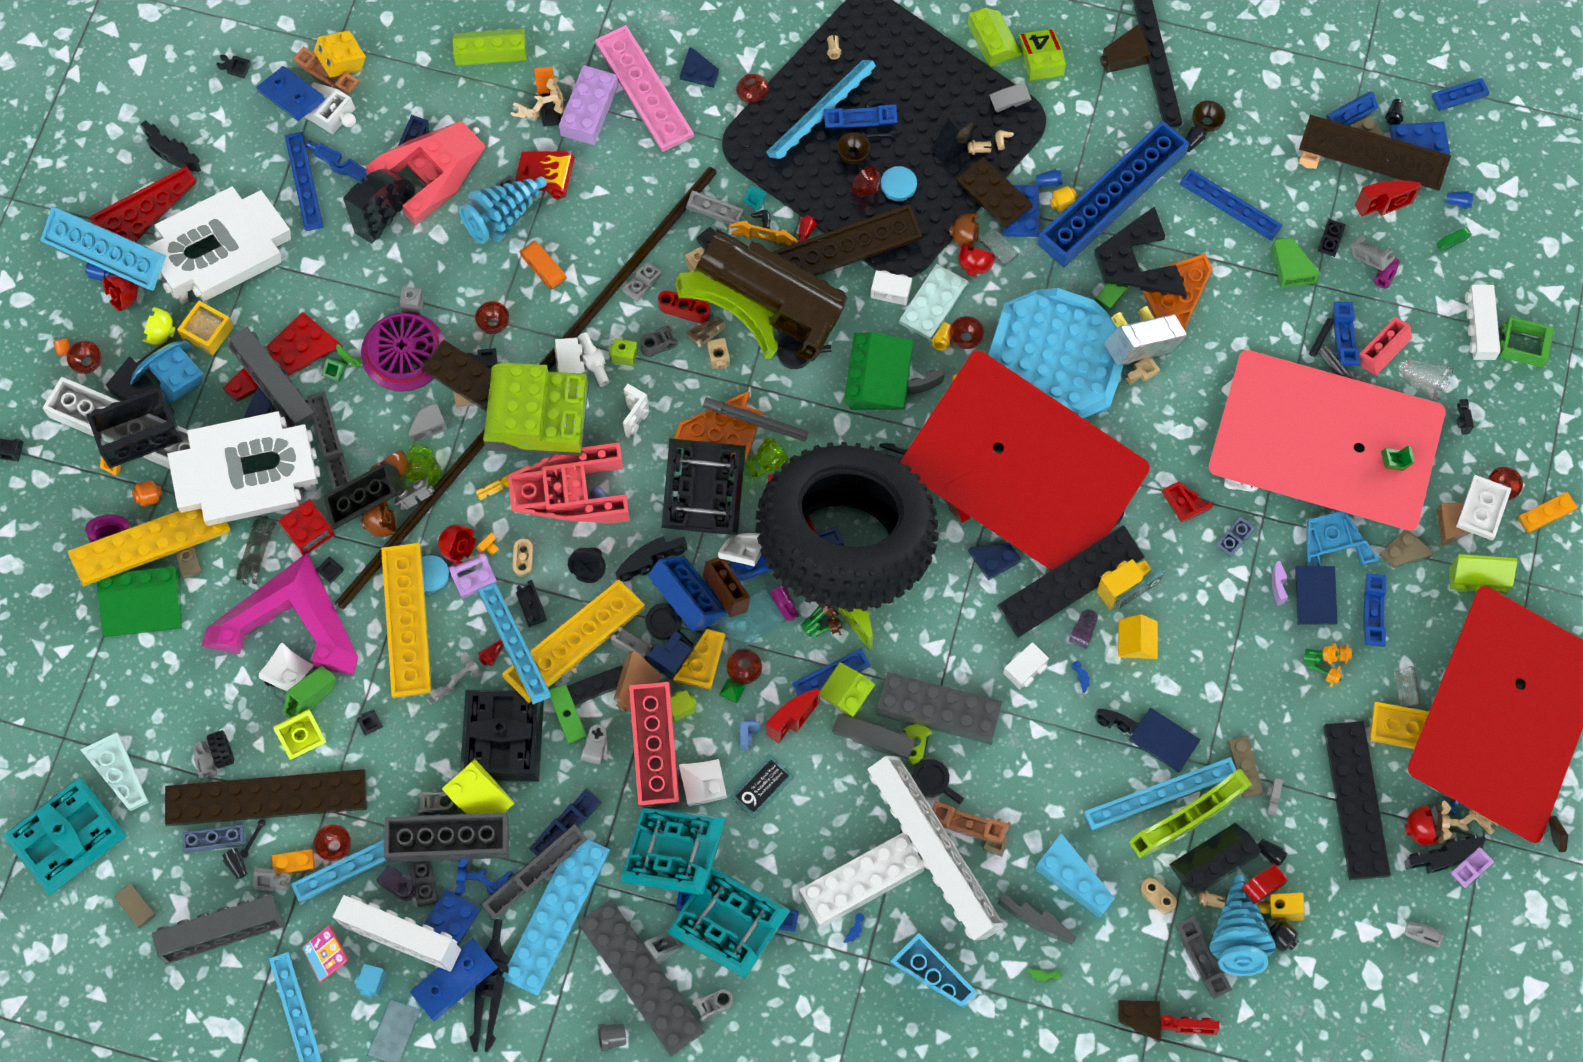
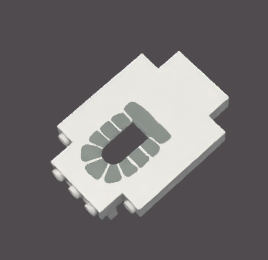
[147,186,291,305]
[167,411,320,526]

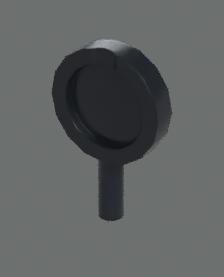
[777,336,832,369]
[645,603,694,648]
[912,759,965,805]

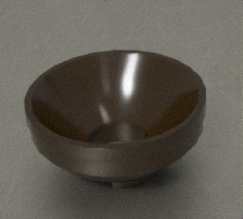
[1192,100,1226,132]
[837,132,870,164]

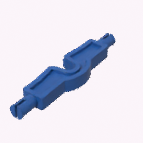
[306,141,367,183]

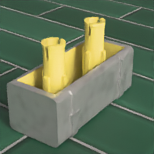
[1105,306,1187,365]

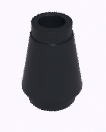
[1385,99,1403,125]
[1185,125,1207,152]
[1258,839,1288,866]
[222,848,248,879]

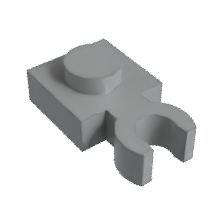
[1266,778,1283,816]
[254,868,290,891]

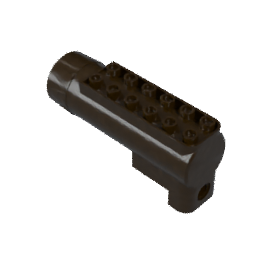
[695,229,847,361]

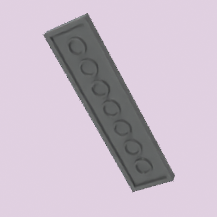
[578,899,705,1057]

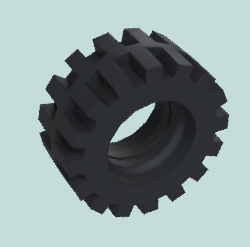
[207,730,234,769]

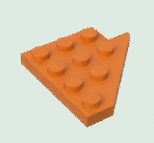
[1142,253,1213,331]
[674,392,763,464]

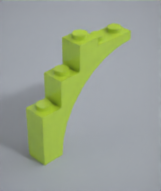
[675,271,778,359]
[1129,769,1252,858]

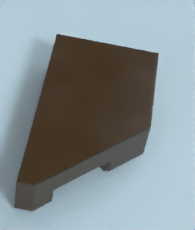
[1549,816,1568,852]

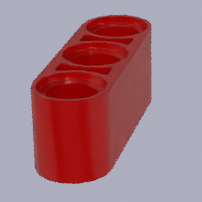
[658,290,710,324]
[1242,864,1288,904]

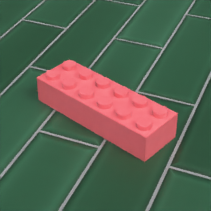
[629,682,680,806]

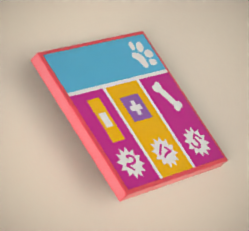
[301,925,349,982]

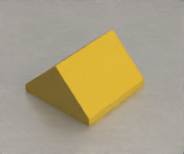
[1118,614,1158,659]

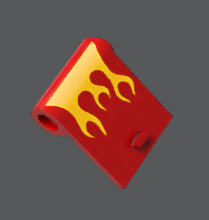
[515,151,575,200]

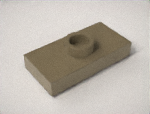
[175,546,203,579]

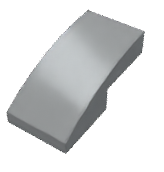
[990,83,1032,113]
[623,262,662,302]

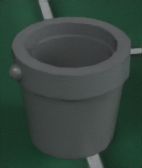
[598,1024,626,1051]

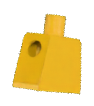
[1258,893,1305,921]

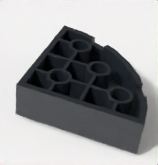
[343,169,415,244]

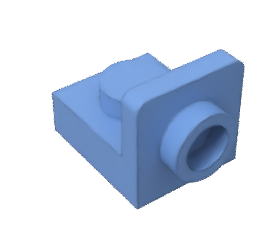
[740,719,760,750]

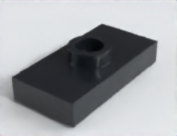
[540,93,561,127]

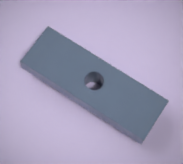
[182,825,245,853]

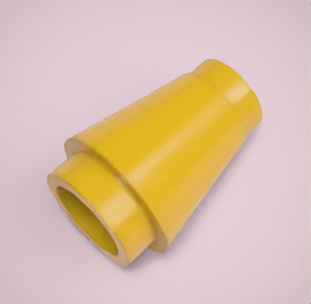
[932,322,952,351]

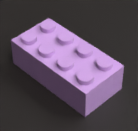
[559,65,618,145]

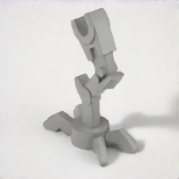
[426,652,483,705]

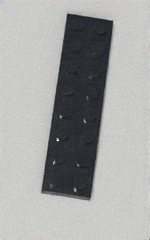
[997,525,1145,638]
[1323,721,1391,880]

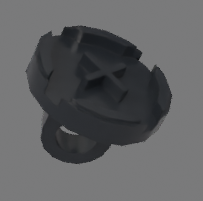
[567,547,606,583]

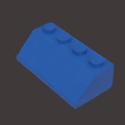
[648,556,727,632]

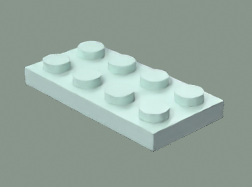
[899,264,968,341]

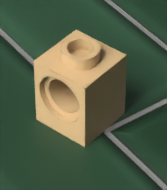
[685,247,704,272]
[707,338,730,369]

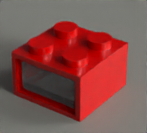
[278,499,335,556]

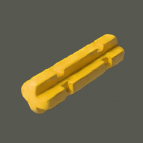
[476,475,509,500]

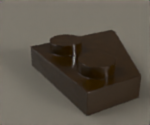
[1118,1000,1161,1042]

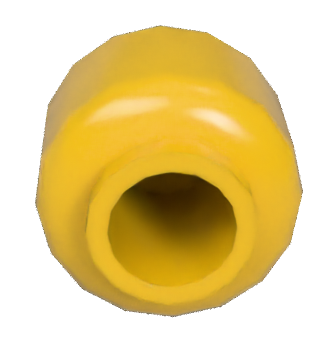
[1050,186,1078,213]

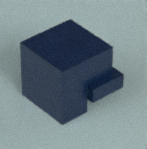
[646,631,692,679]

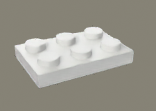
[1456,475,1512,541]

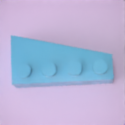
[1035,834,1115,919]
[890,933,978,1009]

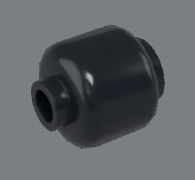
[1269,921,1299,952]

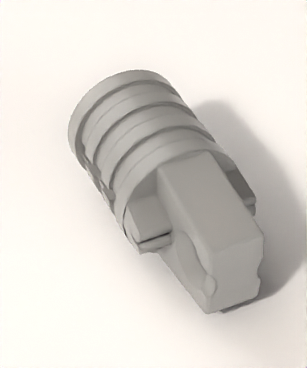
[193,741,217,779]
[1405,922,1444,949]

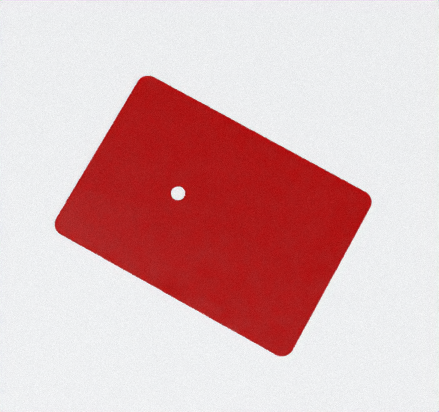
[900,350,1150,571]
[1408,586,1583,843]

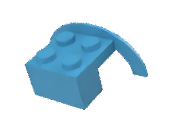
[131,341,204,403]

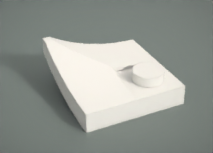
[718,533,762,566]
[259,643,314,691]
[679,759,727,807]

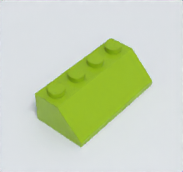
[453,28,527,66]

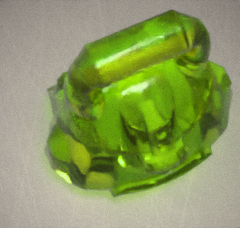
[746,437,790,477]
[406,445,442,485]

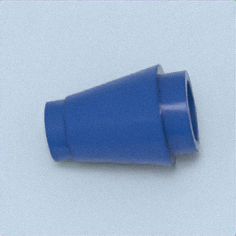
[1036,169,1063,187]
[1446,191,1474,209]

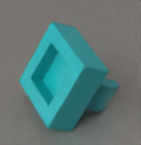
[743,185,767,210]

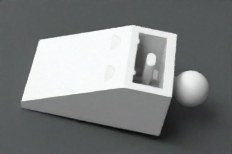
[305,82,356,135]

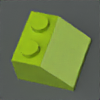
[820,662,875,717]

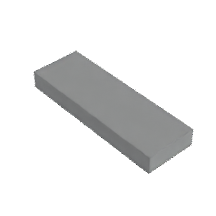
[686,190,744,224]

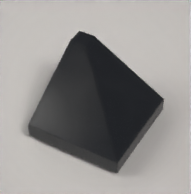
[355,709,383,736]

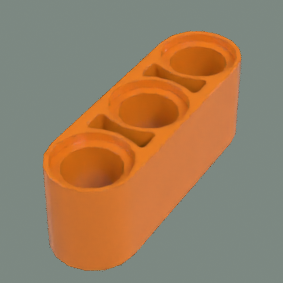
[519,240,567,290]

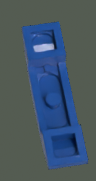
[824,104,897,128]
[1333,302,1360,366]
[1363,573,1386,647]

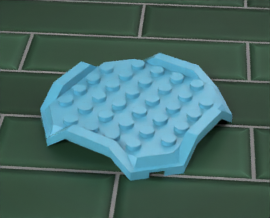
[988,288,1124,420]

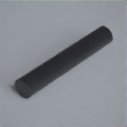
[1309,318,1334,357]

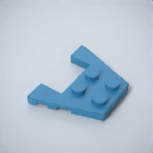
[1306,511,1379,566]

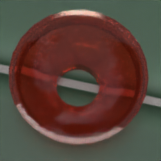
[736,74,769,103]
[852,166,881,197]
[475,301,509,334]
[950,316,984,349]
[66,341,102,374]
[1488,467,1523,501]
[727,649,762,685]
[314,824,351,861]

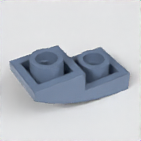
[1216,516,1256,557]

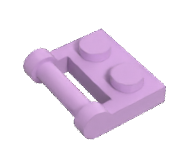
[448,552,497,599]

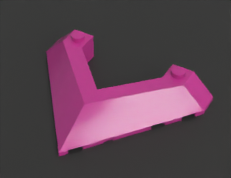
[202,553,358,675]

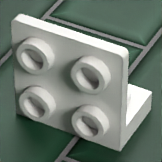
[623,384,650,438]

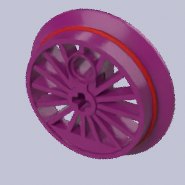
[361,312,446,391]

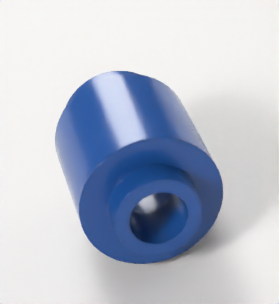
[85,263,113,281]

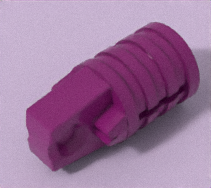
[1374,256,1400,289]
[770,586,799,621]

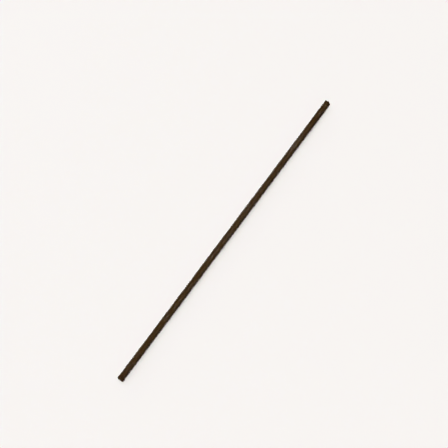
[335,167,717,610]

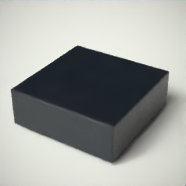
[316,556,344,584]

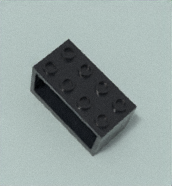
[86,387,183,468]

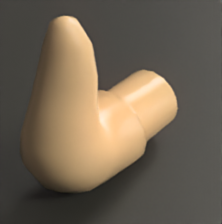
[995,130,1014,150]

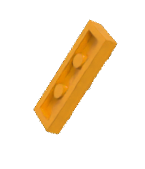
[1517,492,1578,534]

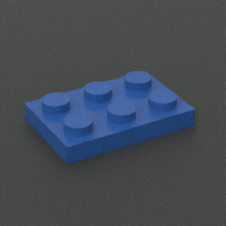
[1389,121,1450,155]
[1002,185,1040,237]
[422,889,481,946]

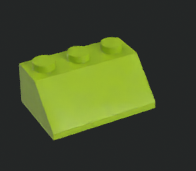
[968,8,1022,67]
[1449,554,1517,595]

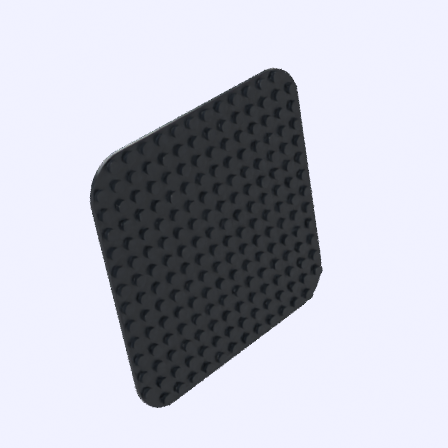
[722,0,1046,278]

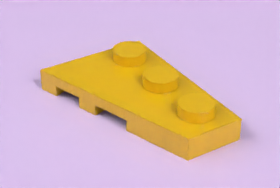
[673,629,726,690]

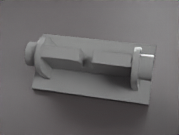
[395,477,435,510]

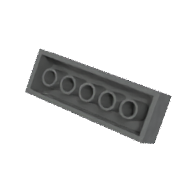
[877,672,1002,745]
[384,813,509,863]
[152,894,285,964]

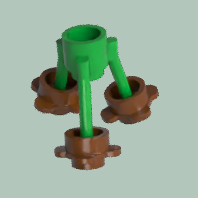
[801,602,843,637]

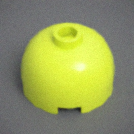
[143,307,176,345]

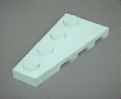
[81,733,149,812]

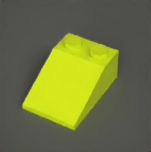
[442,759,515,814]

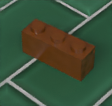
[703,557,750,618]

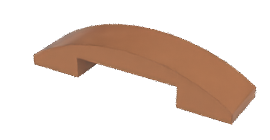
[293,46,360,95]
[932,801,1009,843]

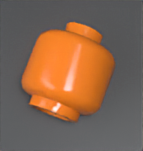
[132,480,162,507]

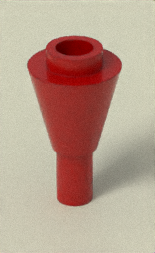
[798,215,817,243]
[478,638,504,666]

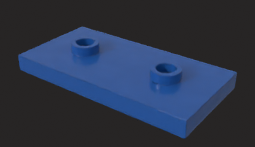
[256,66,325,121]
[410,938,498,1022]

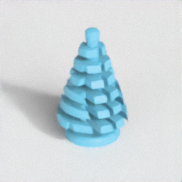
[459,176,547,244]
[1209,875,1276,976]

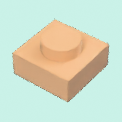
[1299,151,1321,169]

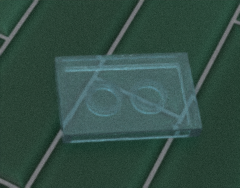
[716,589,786,651]

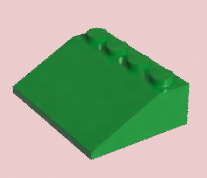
[844,332,914,410]
[97,566,182,637]

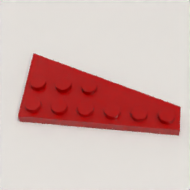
[89,166,196,242]
[223,312,343,402]

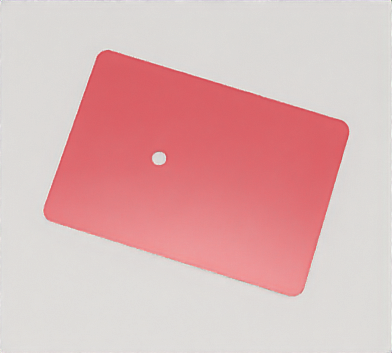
[1209,350,1445,531]

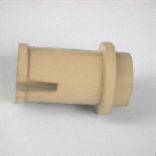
[827,35,841,59]
[968,140,991,155]
[1199,891,1226,909]

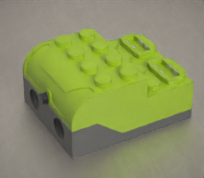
[483,363,589,456]

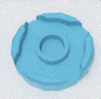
[881,166,917,201]
[422,555,450,593]

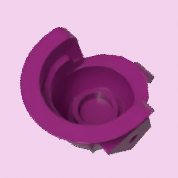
[85,514,129,543]

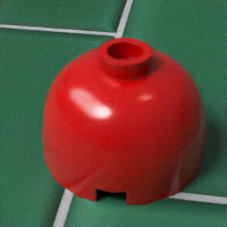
[958,245,996,277]
[103,274,139,311]
[438,524,476,564]
[1404,804,1439,845]

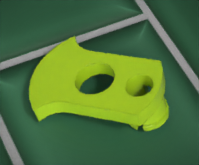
[903,724,932,765]

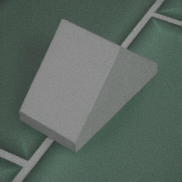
[644,932,683,965]

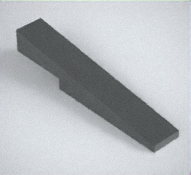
[307,391,351,490]
[480,824,587,920]

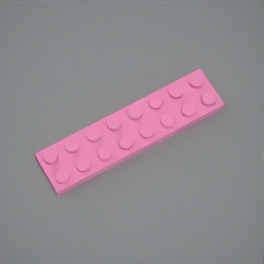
[595,25,694,152]

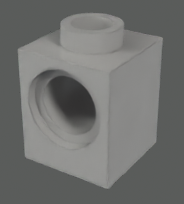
[399,286,424,315]

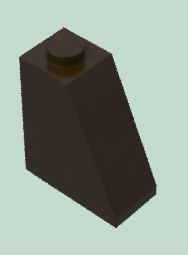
[1100,25,1150,73]

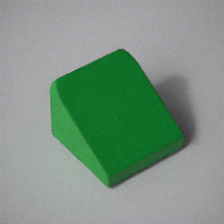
[321,357,348,382]

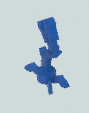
[455,860,513,896]

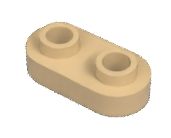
[512,539,533,577]
[1140,878,1177,914]

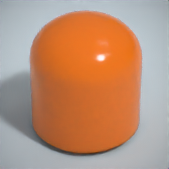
[53,338,71,356]

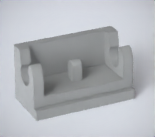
[1351,236,1395,271]
[611,626,654,660]

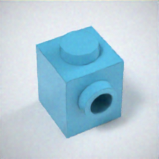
[355,964,386,998]

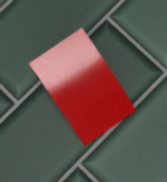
[1355,180,1421,217]
[766,689,820,744]

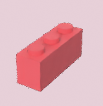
[1359,317,1412,376]

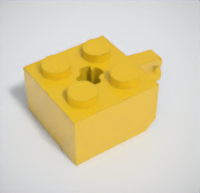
[1097,559,1151,610]

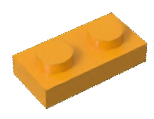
[272,849,315,875]

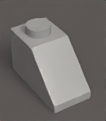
[408,404,447,444]

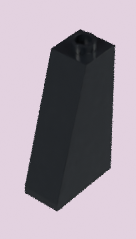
[106,356,175,421]

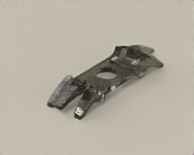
[236,516,277,585]

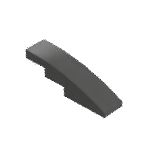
[832,714,916,759]
[998,894,1077,944]

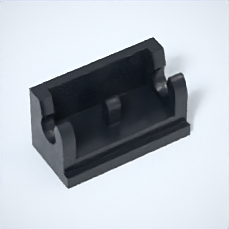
[0,438,24,462]
[516,580,547,627]

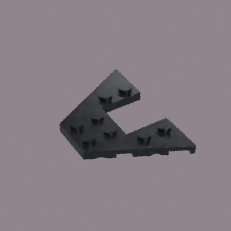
[1094,207,1187,299]

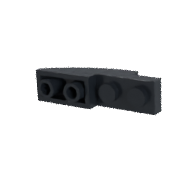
[140,120,201,172]
[615,536,687,582]
[1404,835,1486,874]

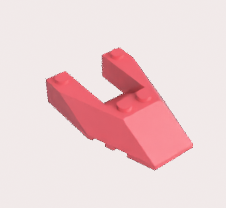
[366,121,486,226]
[508,443,630,523]

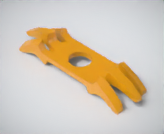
[729,221,798,246]

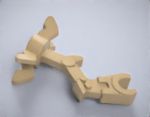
[511,77,566,121]
[1436,800,1499,844]

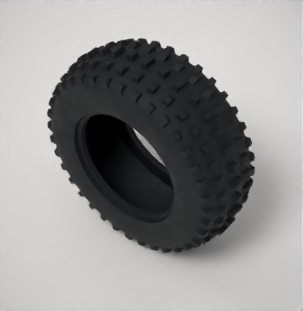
[755,442,939,612]

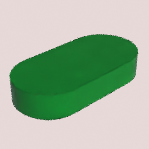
[1437,228,1472,251]

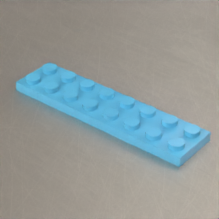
[40,206,166,291]
[502,839,611,997]

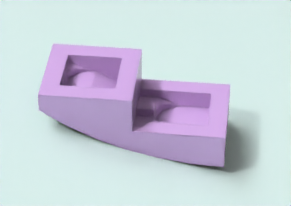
[1272,561,1288,606]
[1451,847,1494,888]

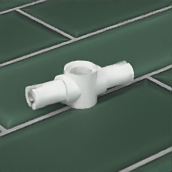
[578,332,610,387]

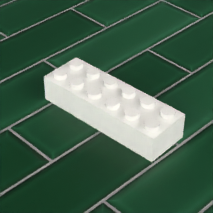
[799,833,925,929]
[333,895,461,972]

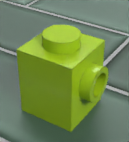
[609,338,638,367]
[671,690,697,722]

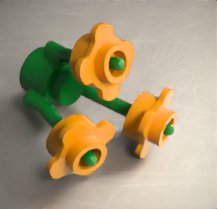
[1304,643,1354,688]

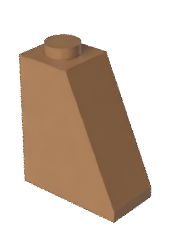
[1437,502,1471,546]
[614,650,663,712]

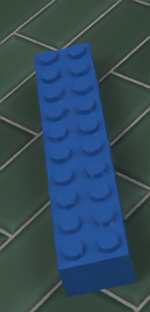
[1037,120,1189,267]

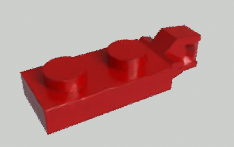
[1160,1015,1220,1035]

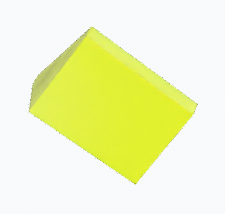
[273,709,326,760]

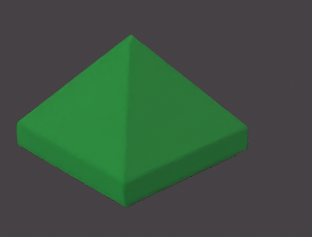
[719,678,746,704]

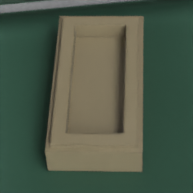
[114,884,156,928]

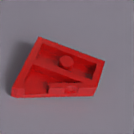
[1162,482,1213,523]

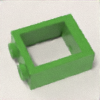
[1499,317,1554,368]

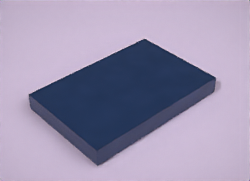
[1295,566,1338,625]
[1129,707,1201,772]

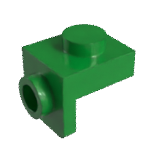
[1381,446,1415,471]

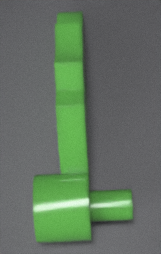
[336,344,363,367]
[1027,968,1061,982]

